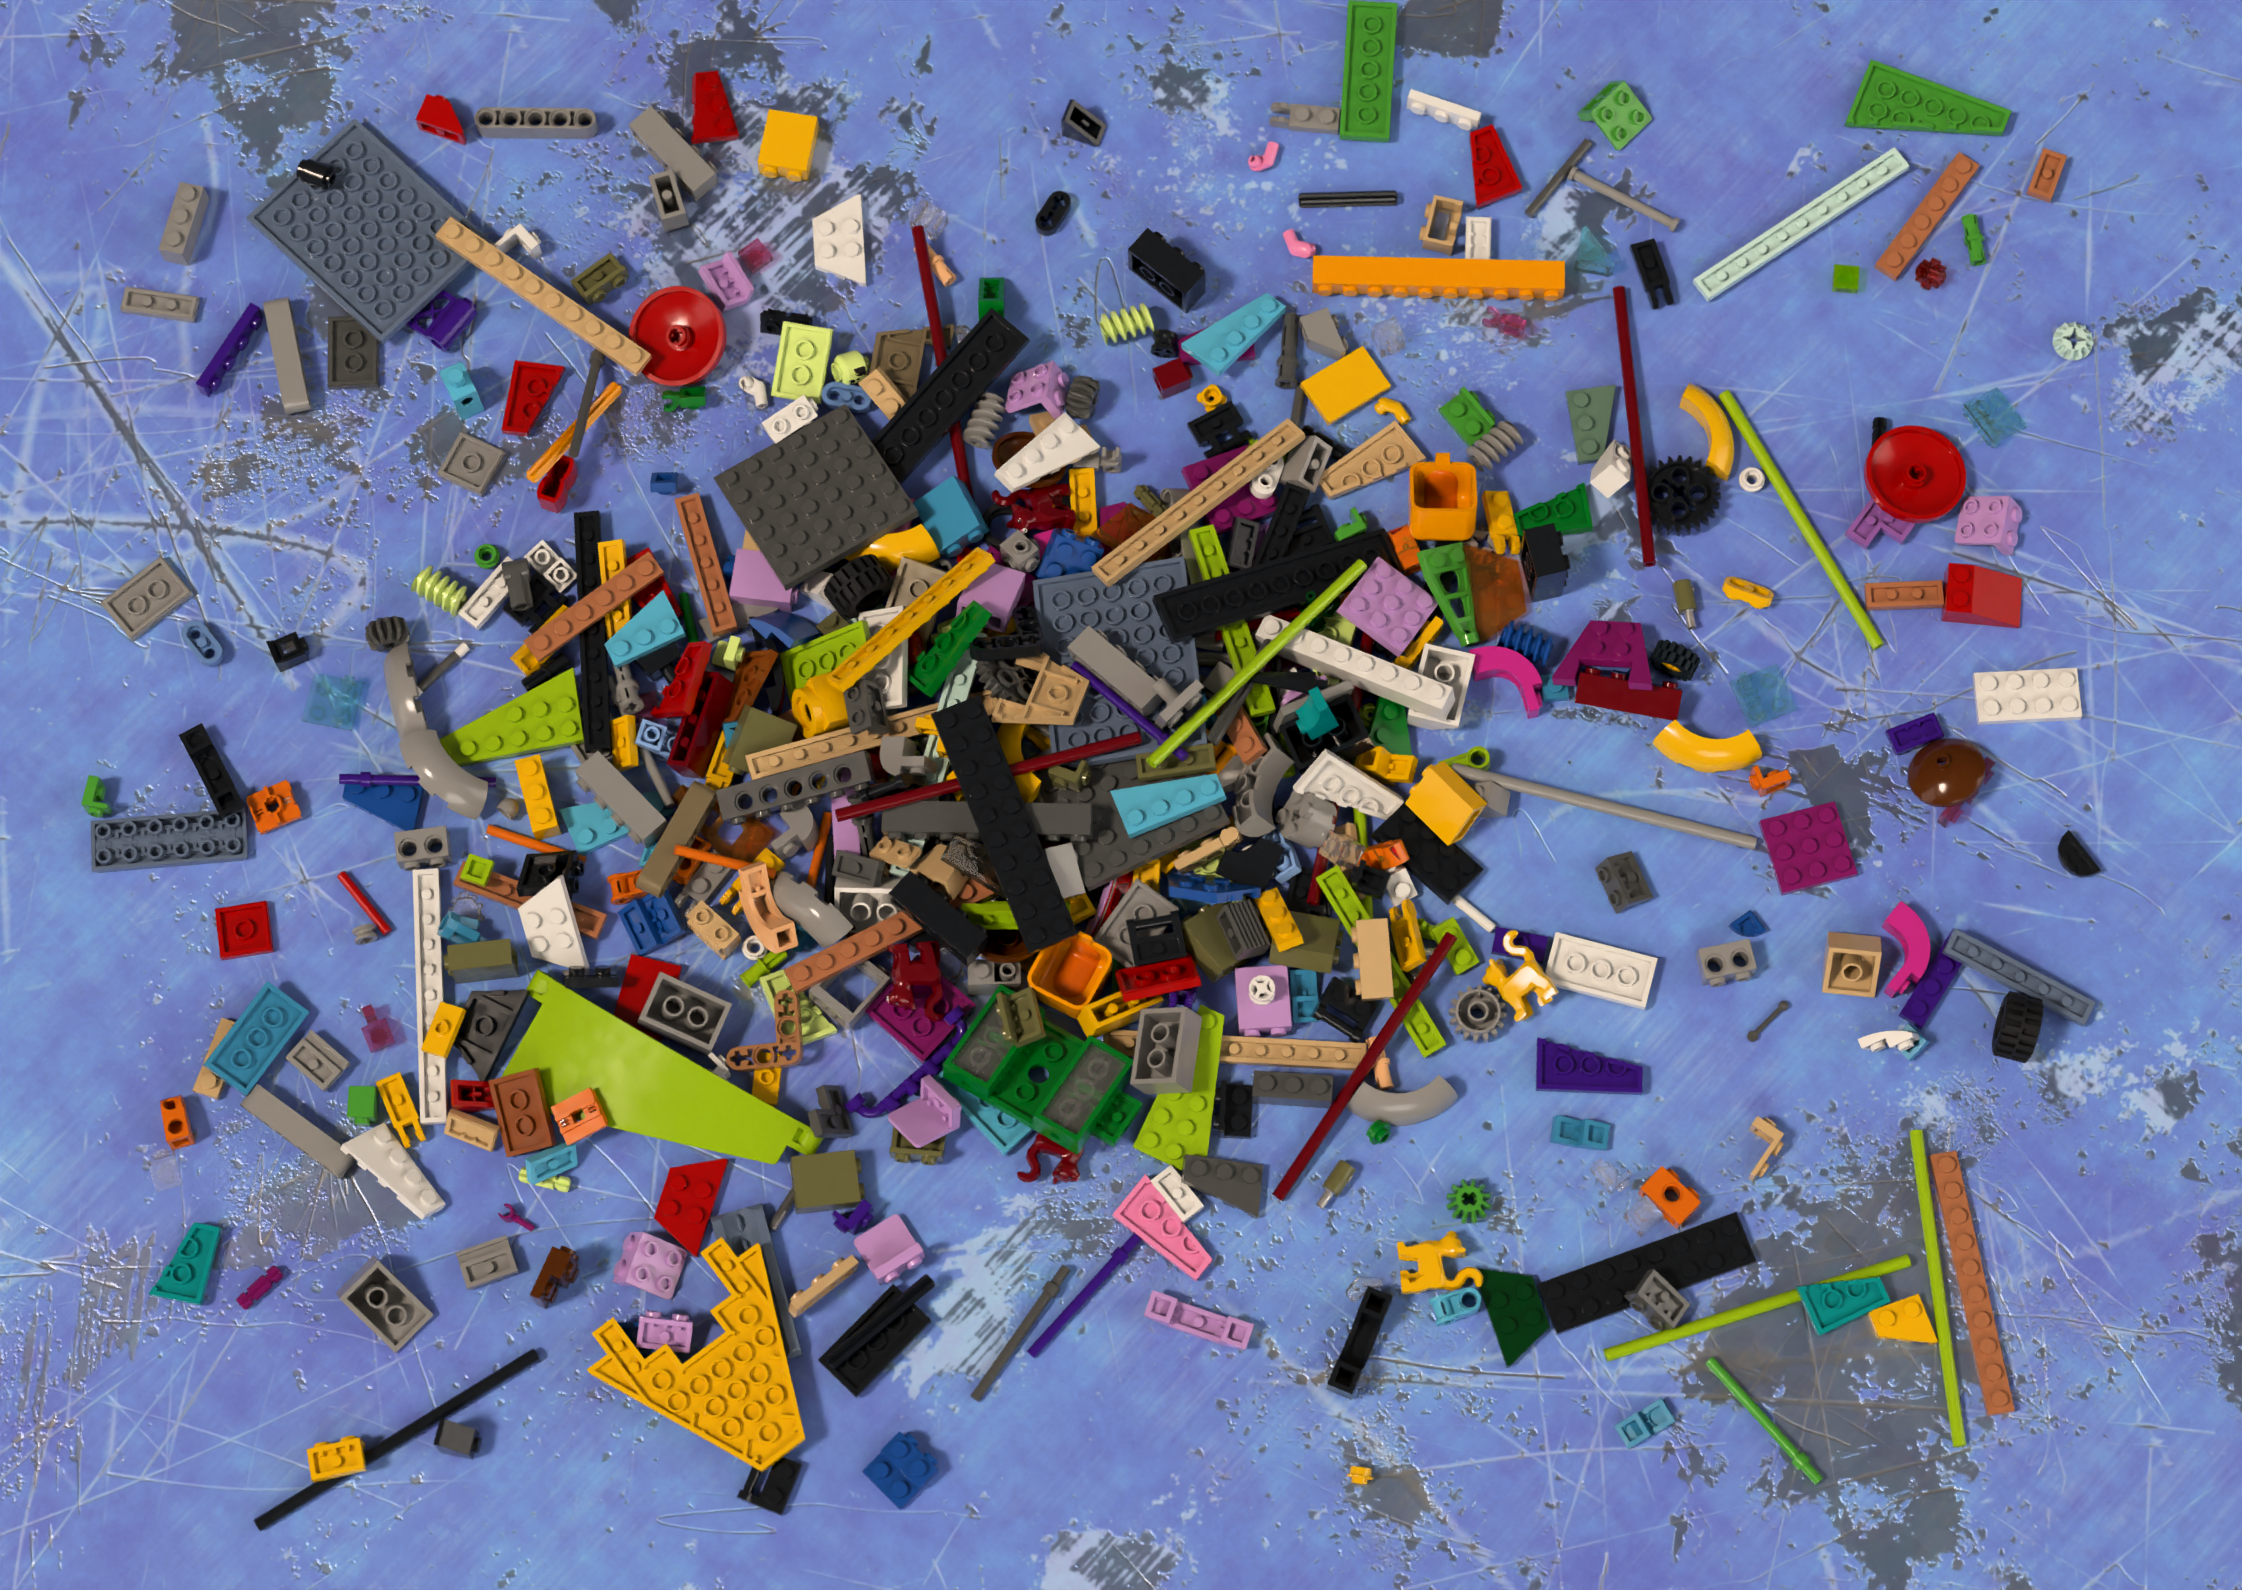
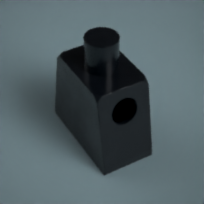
[633,642,681,686]

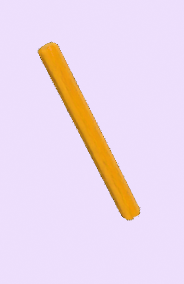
[526,382,622,483]

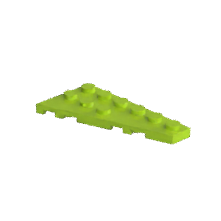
[439,667,584,767]
[1133,1005,1225,1171]

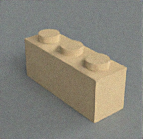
[1351,918,1394,1001]

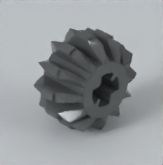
[1065,375,1100,419]
[365,616,410,652]

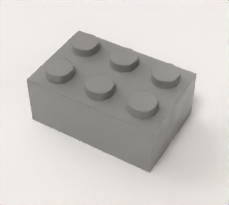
[636,972,732,1057]
[1130,1007,1202,1094]

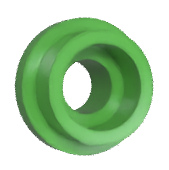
[474,544,500,569]

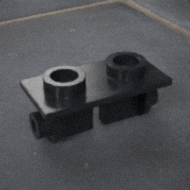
[760,308,813,336]

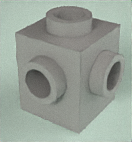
[999,530,1040,573]

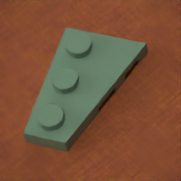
[1565,385,1616,465]

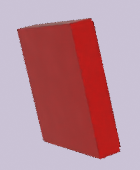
[215,901,274,961]

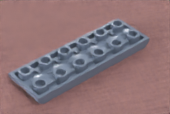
[91,808,248,873]
[710,1203,802,1360]

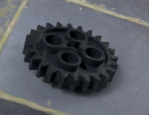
[1646,455,1721,536]

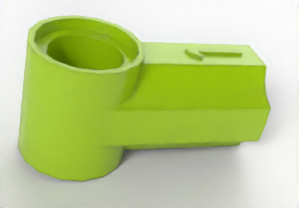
[1438,746,1490,779]

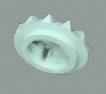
[2052,321,2094,361]

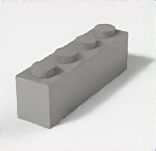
[628,106,718,201]
[1067,625,1163,718]
[575,751,668,849]

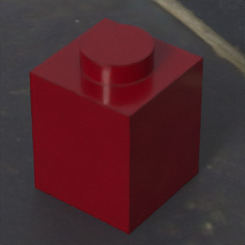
[1153,358,1193,399]

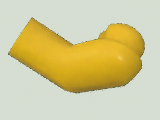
[1374,397,1411,426]

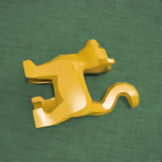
[1482,929,1559,1022]
[1397,1231,1483,1294]

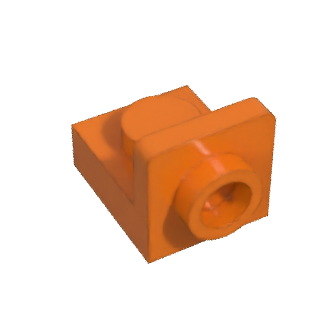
[1748,765,1792,797]

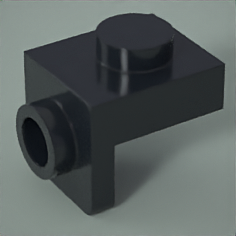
[1349,859,1391,900]

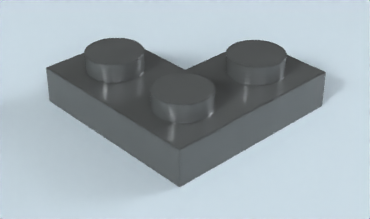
[808,1085,854,1138]

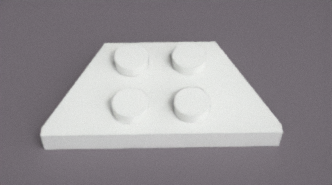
[812,194,867,287]
[518,875,589,970]

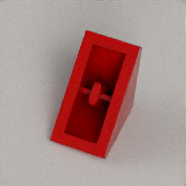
[450,1079,495,1113]

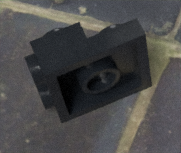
[516,850,584,901]

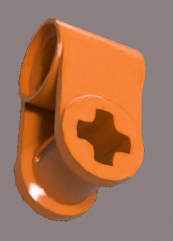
[607,869,649,905]

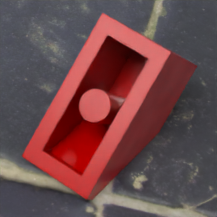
[415,94,467,145]

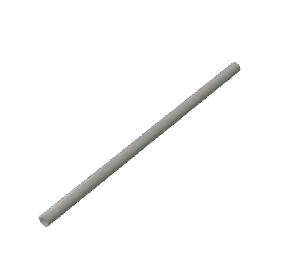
[1452,763,1757,850]

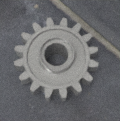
[1448,985,1507,1044]

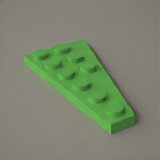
[1844,59,2011,136]

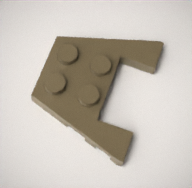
[869,324,955,400]

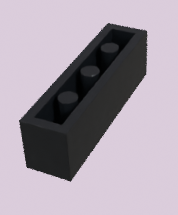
[889,871,989,967]

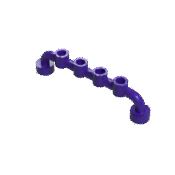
[844,1005,968,1118]

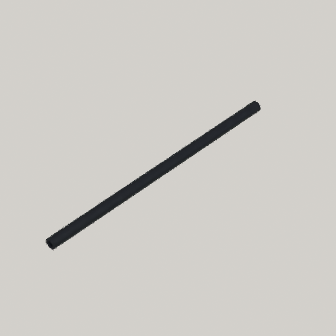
[254,1349,540,1531]

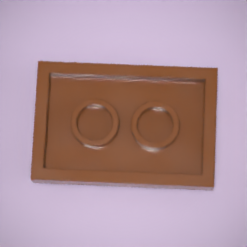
[488,1068,557,1158]

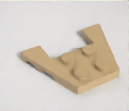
[991,652,1090,725]

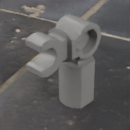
[1074,447,1122,473]

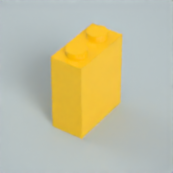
[757,109,819,182]
[1405,761,1487,846]

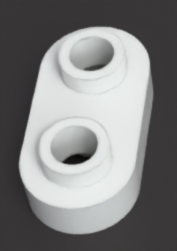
[1249,457,1284,499]

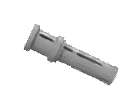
[612,662,644,714]

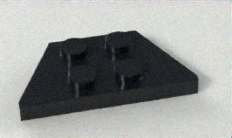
[453,990,531,1081]

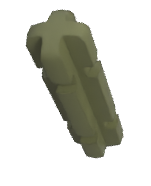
[1133,484,1167,518]

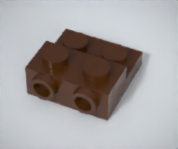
[530,1246,580,1309]

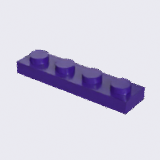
[196,302,264,397]
[1899,928,1962,1029]

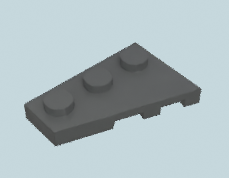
[1181,1154,1263,1219]

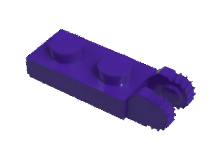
[1169,986,1199,1010]

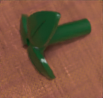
[1298,591,1340,633]

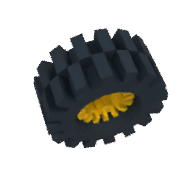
[1649,640,1700,681]

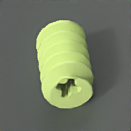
[1099,303,1154,345]
[410,565,468,617]

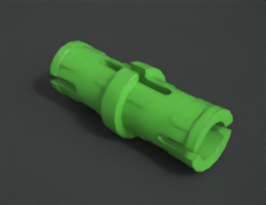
[1961,214,1987,266]

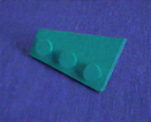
[148,1222,222,1306]
[1795,1276,1890,1336]

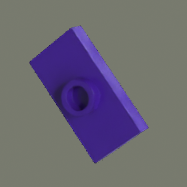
[1885,712,1944,756]
[1491,927,1548,964]

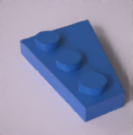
[342,773,424,831]

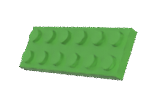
[1339,0,1397,142]

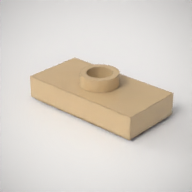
[444,1108,500,1152]

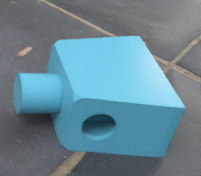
[439,362,485,421]

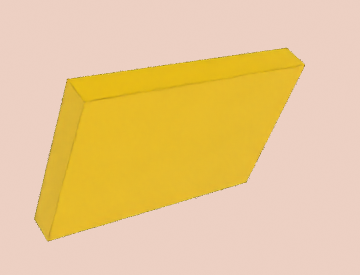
[1300,346,1391,426]

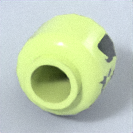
[831,350,870,385]

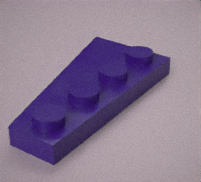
[1536,1037,1643,1095]

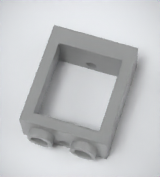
[809,959,890,1031]

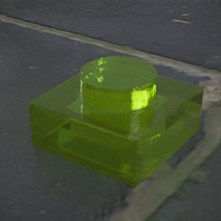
[1832,264,1860,294]

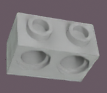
[394,826,452,871]
[1696,939,1757,987]

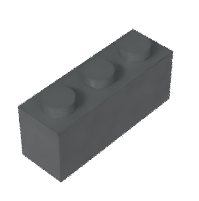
[1252,1070,1333,1108]

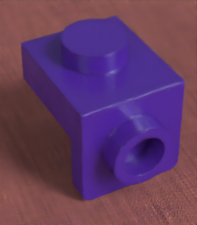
[832,1199,874,1235]

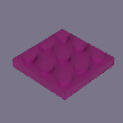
[1181,444,1279,535]
[1759,801,1858,896]
[865,954,976,1064]

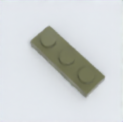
[1135,743,1217,782]

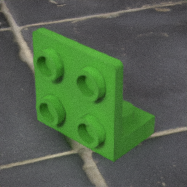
[1577,80,1652,150]

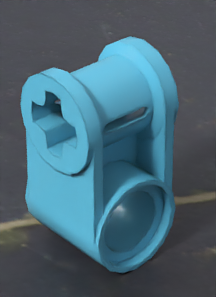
[1428,1287,1481,1326]

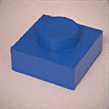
[650,472,678,495]

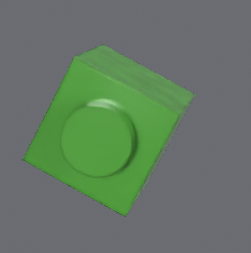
[347,1086,379,1127]

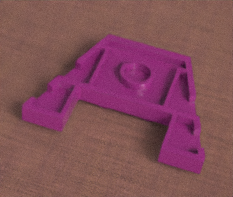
[1552,620,1653,690]

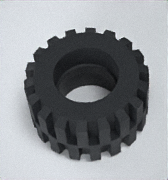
[824,554,894,619]
[1992,991,2043,1063]

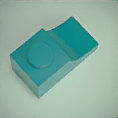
[1295,686,1339,740]

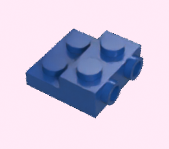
[1035,528,1104,579]
[862,1431,938,1510]

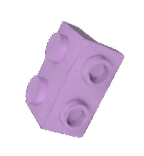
[698,251,754,312]
[636,1310,694,1353]

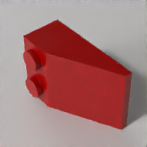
[1941,563,2022,628]

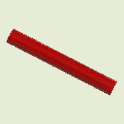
[337,871,392,936]

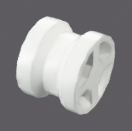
[1249,975,1275,1006]

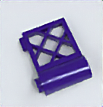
[405,290,478,352]

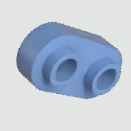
[822,382,872,414]
[181,621,224,667]

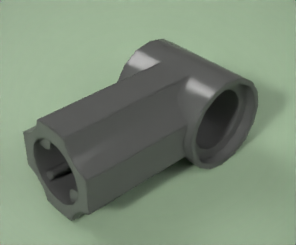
[501,558,534,611]

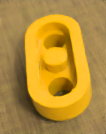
[1722,576,1774,609]

